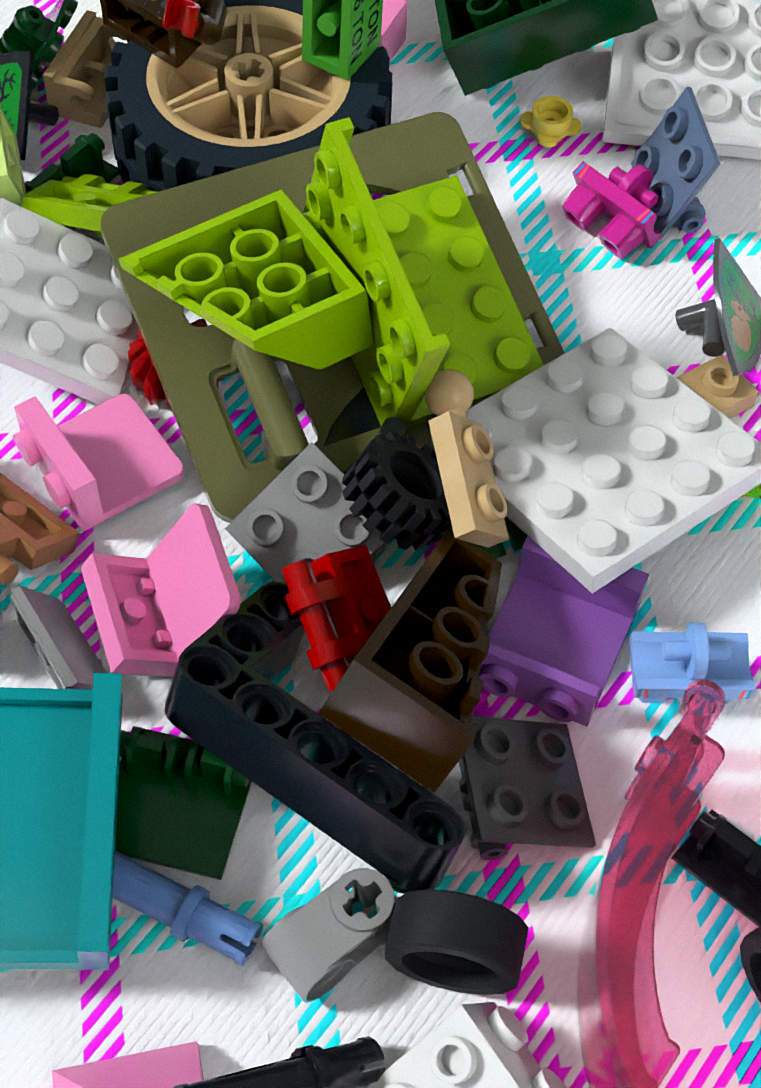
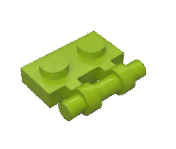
[21,174,157,238]

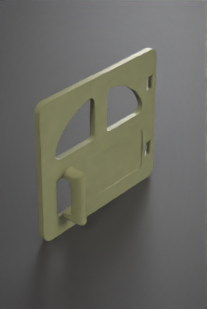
[101,112,565,523]

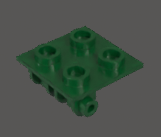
[0,0,79,92]
[115,726,252,880]

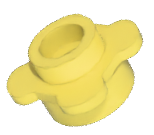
[520,96,581,147]

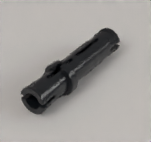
[174,1036,385,1088]

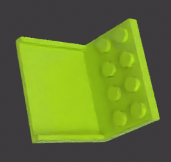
[302,117,544,429]

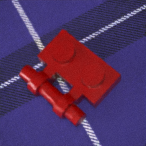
[281,545,391,693]

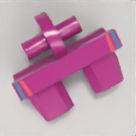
[562,161,662,260]

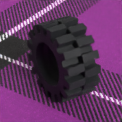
[342,432,451,551]

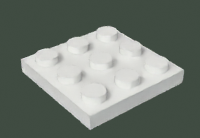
[0,198,139,404]

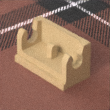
[43,10,127,128]

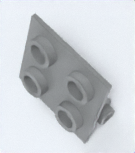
[225,442,388,583]

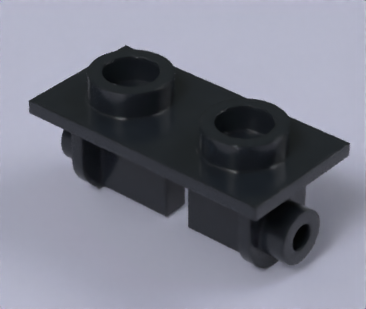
[671,809,761,927]

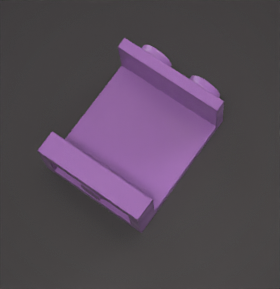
[479,536,649,727]

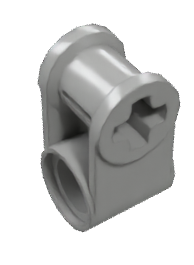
[261,868,395,1003]

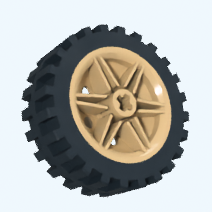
[104,0,392,192]

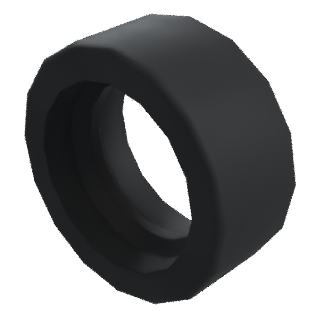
[385,889,529,995]

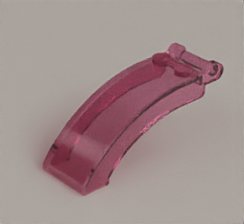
[576,680,726,1088]

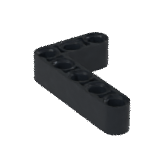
[164,582,466,891]

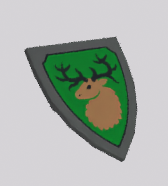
[675,238,761,376]

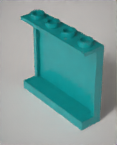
[0,673,123,970]

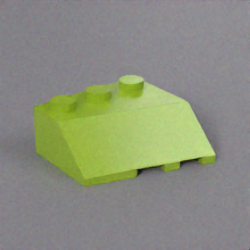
[119,189,374,370]

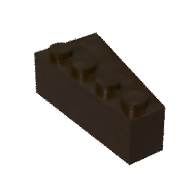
[318,528,502,794]

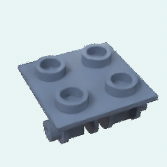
[631,86,721,239]

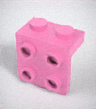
[13,394,184,532]
[80,504,241,677]

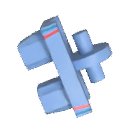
[629,622,755,704]

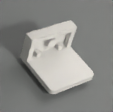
[366,1002,567,1088]

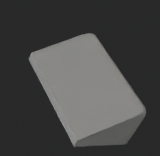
[10,585,107,689]

